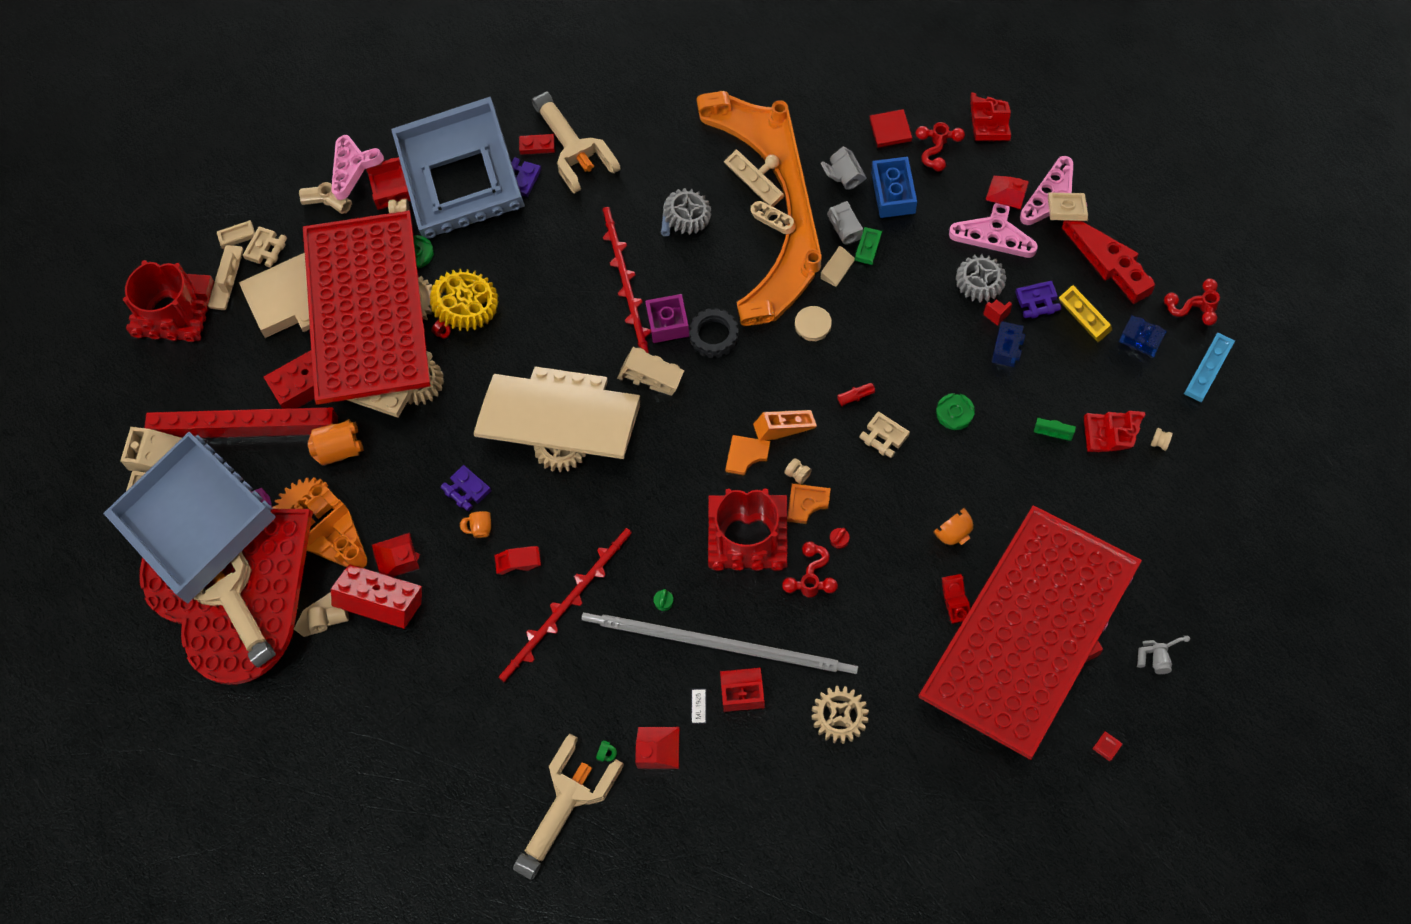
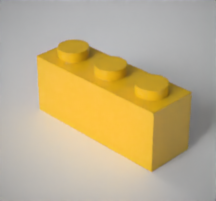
[1059,285,1112,342]

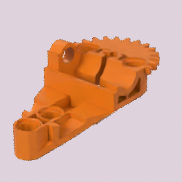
[273,477,367,568]

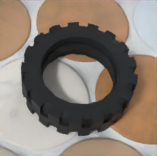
[689,308,738,358]

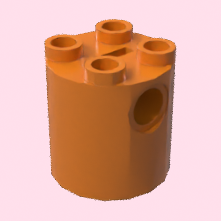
[308,419,364,466]

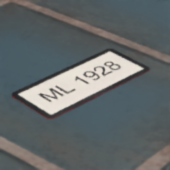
[691,688,707,724]

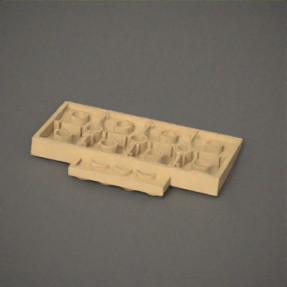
[239,253,310,338]
[474,367,640,459]

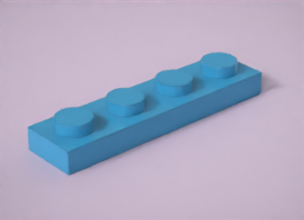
[1184,333,1235,402]

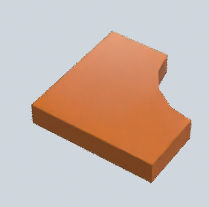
[726,435,770,475]
[787,484,831,524]

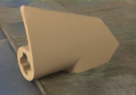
[294,592,349,637]

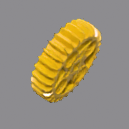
[430,269,498,331]

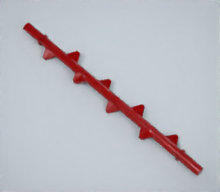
[603,207,651,354]
[498,528,632,682]

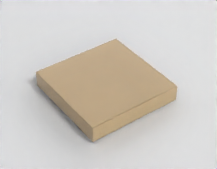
[1048,193,1088,221]

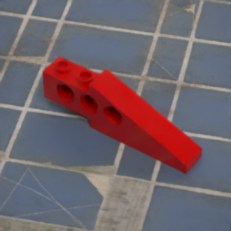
[1062,220,1155,304]

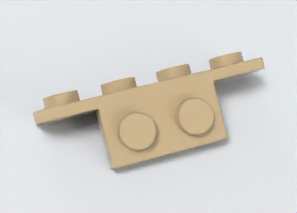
[208,245,243,310]

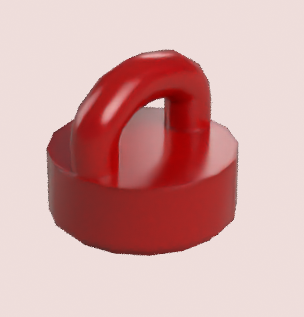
[431,319,451,338]
[830,528,849,548]

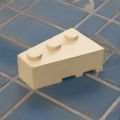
[617,347,684,396]

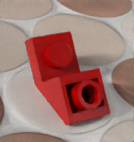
[495,546,541,575]
[942,574,970,623]

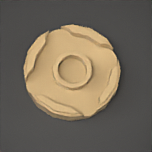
[795,306,831,341]

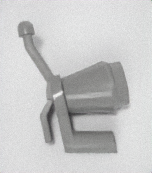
[1137,636,1190,674]

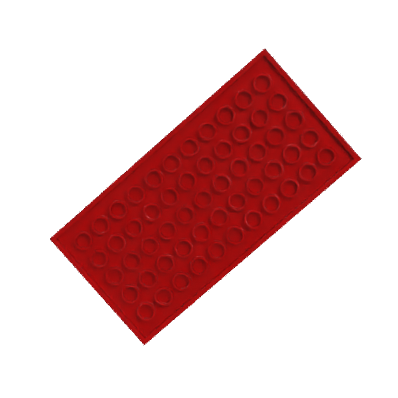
[303,210,431,405]
[919,505,1142,760]

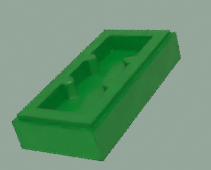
[1034,418,1076,441]

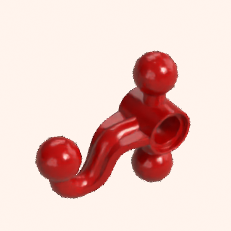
[916,122,965,172]
[1164,279,1220,325]
[782,541,838,597]

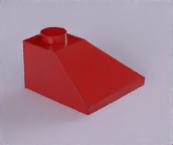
[986,176,1029,209]
[372,533,419,577]
[636,727,679,769]

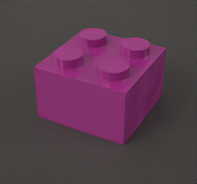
[645,294,689,343]

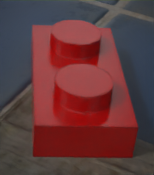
[519,134,555,155]

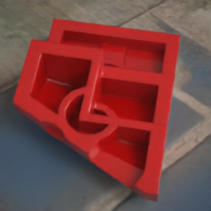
[971,93,1011,140]
[1084,411,1145,452]

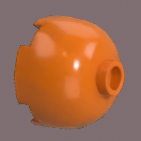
[933,508,973,545]

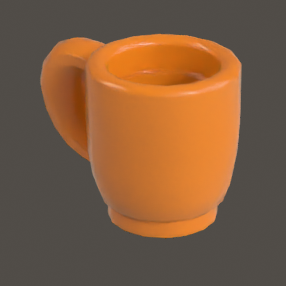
[460,511,491,538]

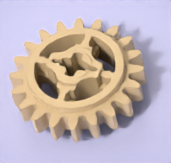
[534,446,586,472]
[812,686,869,744]

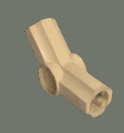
[299,182,352,214]

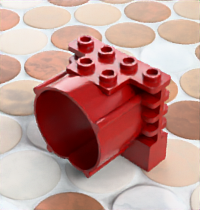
[123,260,215,342]
[708,488,787,571]

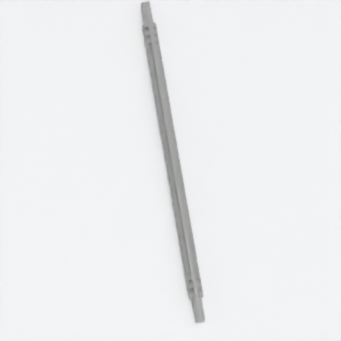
[582,612,858,674]

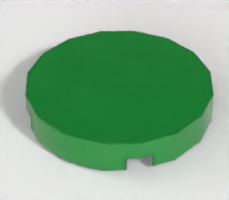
[414,235,434,269]
[936,393,974,430]

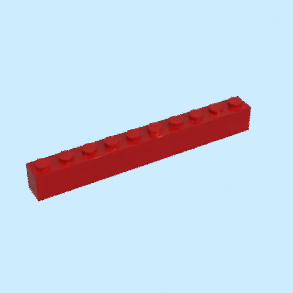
[145,407,338,438]

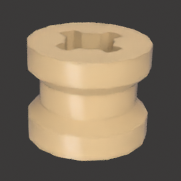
[1151,428,1173,451]

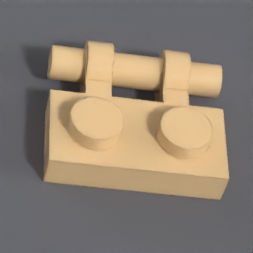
[243,227,287,268]
[859,411,910,458]

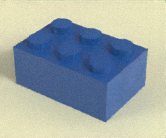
[871,157,917,218]

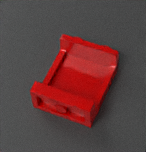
[366,157,411,210]

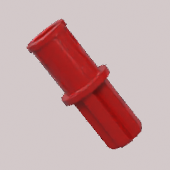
[837,383,875,406]

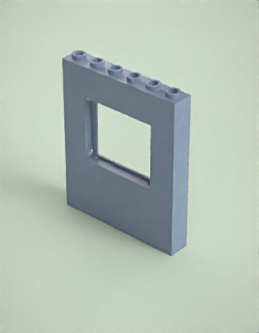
[391,97,525,238]

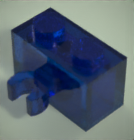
[1119,315,1167,357]
[992,321,1025,367]

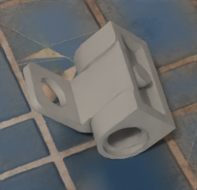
[821,146,867,189]
[827,201,863,244]

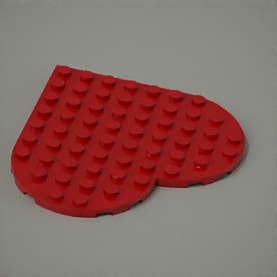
[140,509,313,685]

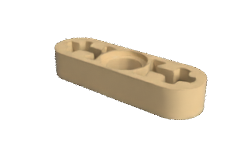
[751,201,796,234]

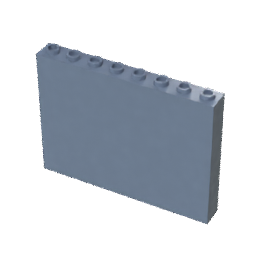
[104,432,276,604]

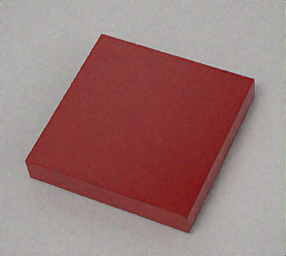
[869,109,912,147]

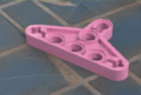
[332,135,384,200]
[1020,156,1087,225]
[949,203,1037,258]

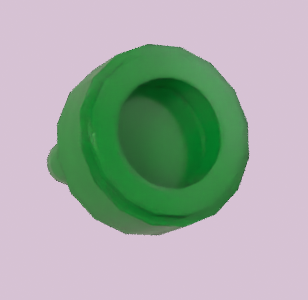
[654,589,674,611]
[596,740,617,762]

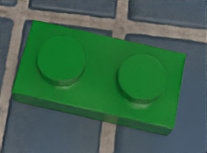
[855,227,882,265]

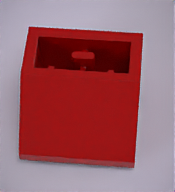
[720,668,765,712]

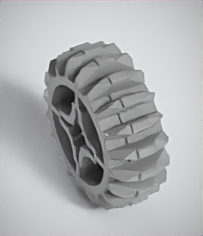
[663,188,711,235]
[956,254,1006,302]

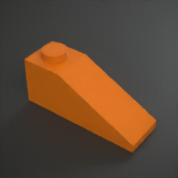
[753,410,817,440]

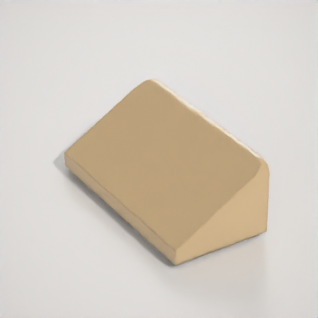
[821,246,855,287]

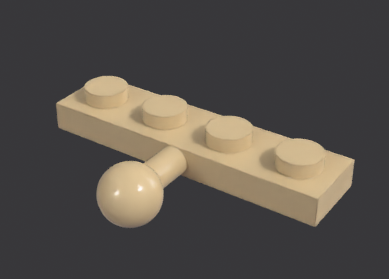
[724,149,785,207]

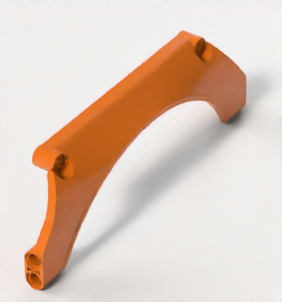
[697,91,821,326]

